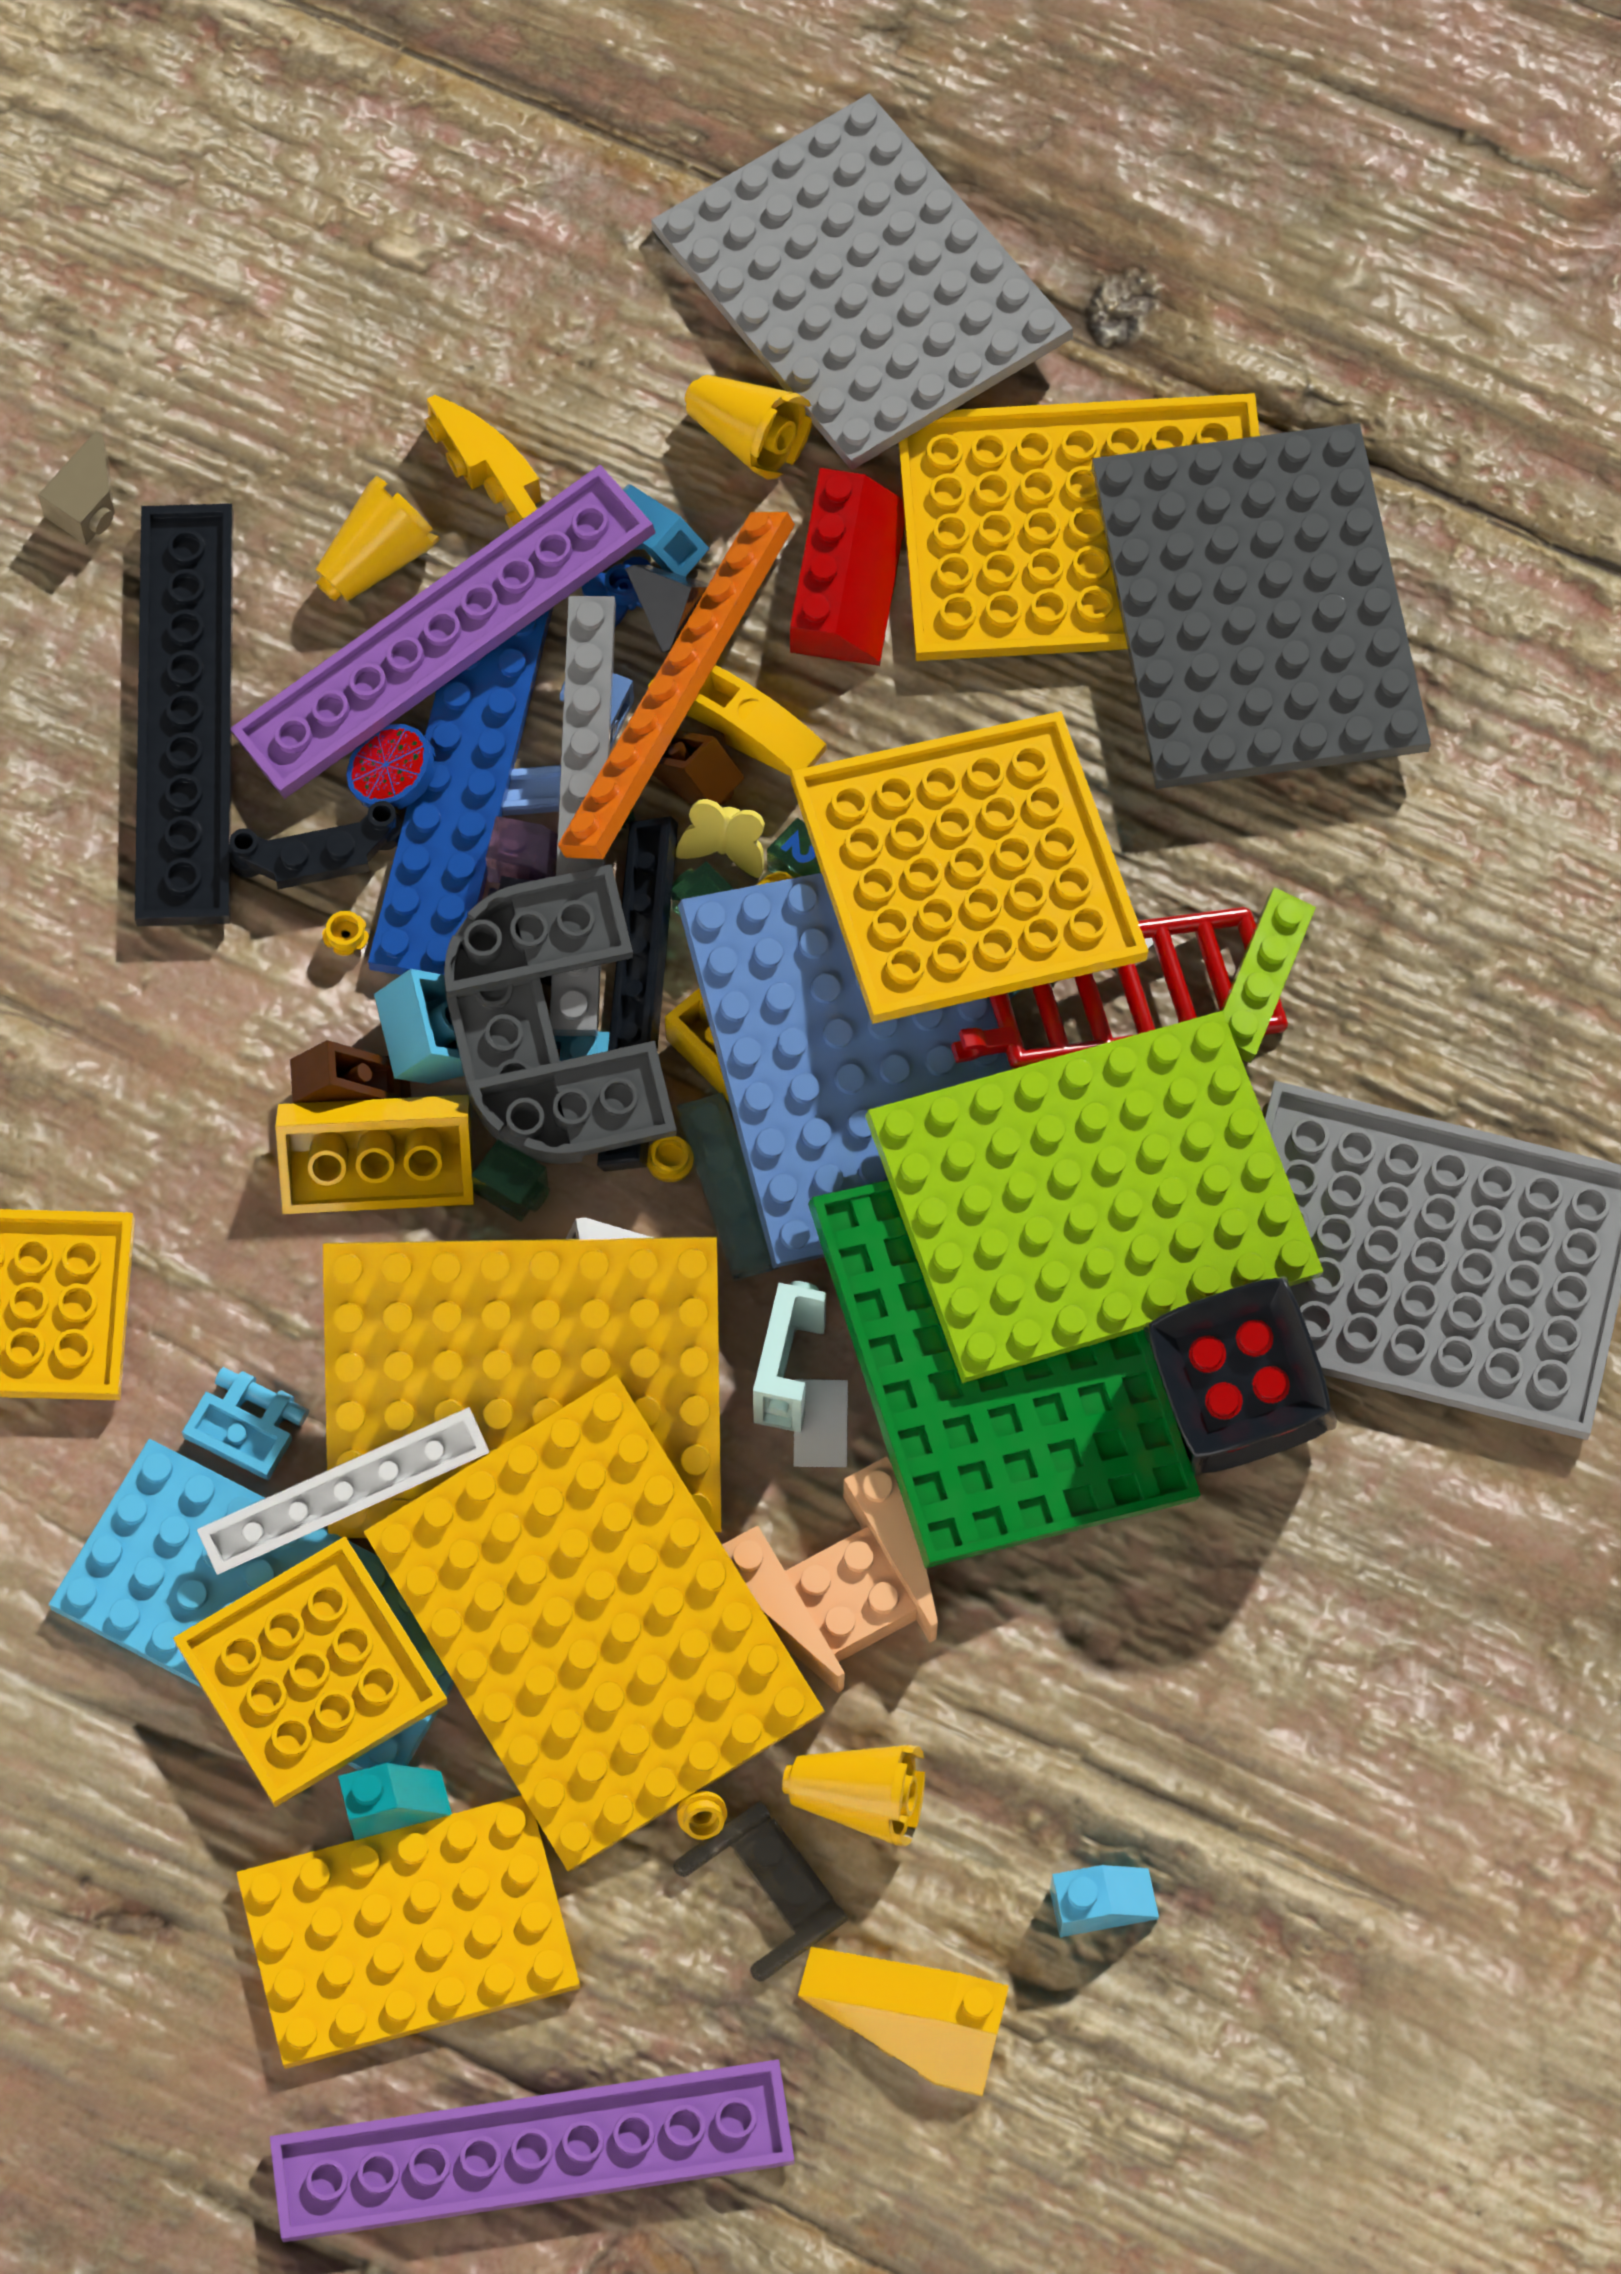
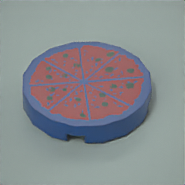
[346,724,436,809]

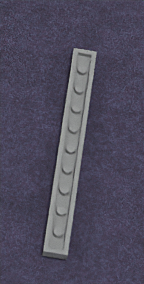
[550,596,616,1036]

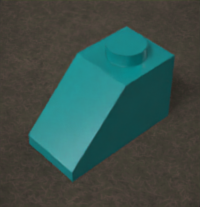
[338,1763,452,1840]

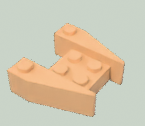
[722,1456,938,1693]

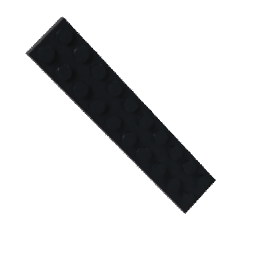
[135,503,234,927]

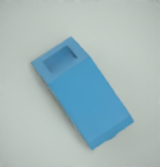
[623,485,710,576]

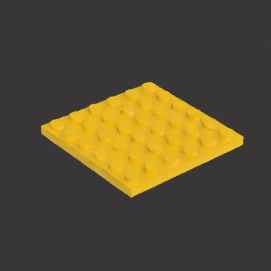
[791,711,1149,1024]

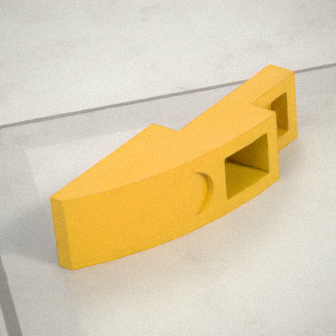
[424,395,541,529]
[647,665,827,777]

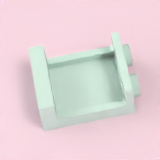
[753,1281,826,1433]

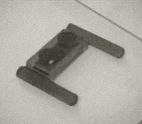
[673,1801,848,1982]

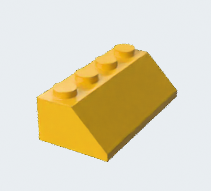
[275,1095,474,1214]

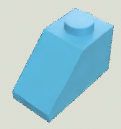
[1050,1865,1159,1937]

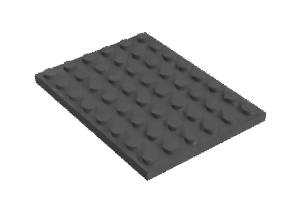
[1092,423,1431,789]

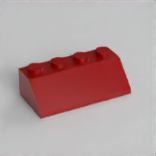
[790,468,905,666]

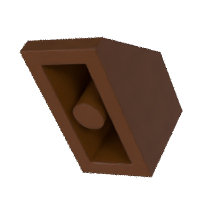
[652,730,745,806]
[290,1040,402,1103]

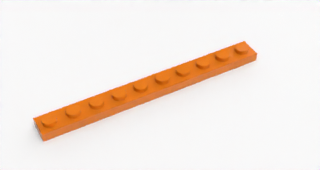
[558,512,795,859]

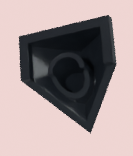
[626,565,709,653]

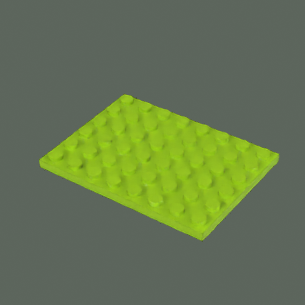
[865,1010,1324,1383]

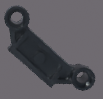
[230,801,402,890]

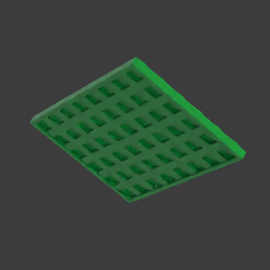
[808,1180,1201,1568]

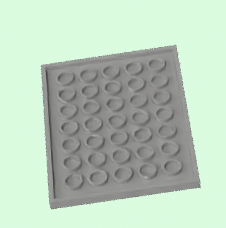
[651,93,1073,471]
[1265,1081,1621,1440]

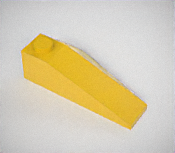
[798,1947,1009,2097]

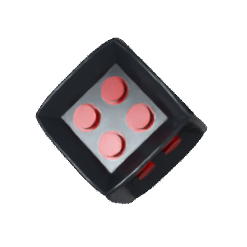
[1144,1276,1337,1476]

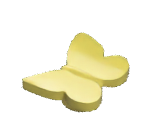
[675,799,765,878]

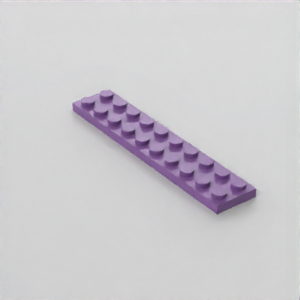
[231,464,656,799]
[270,2059,794,2242]

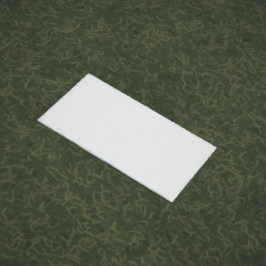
[793,1379,848,1467]

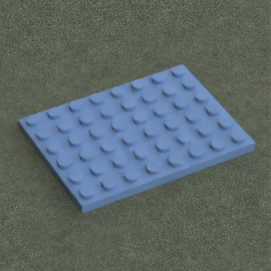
[678,873,1011,1268]

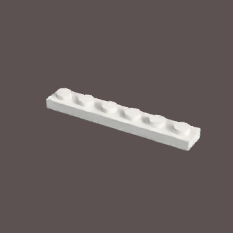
[197,1407,490,1575]

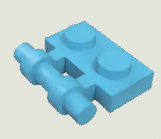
[182,1367,309,1481]

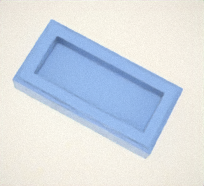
[503,765,561,816]

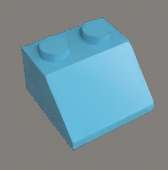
[374,969,464,1084]

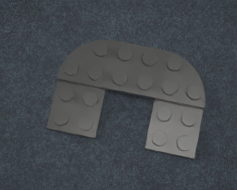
[444,864,677,1164]

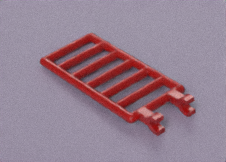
[951,907,1288,1069]

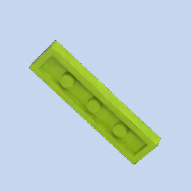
[1221,887,1316,1063]

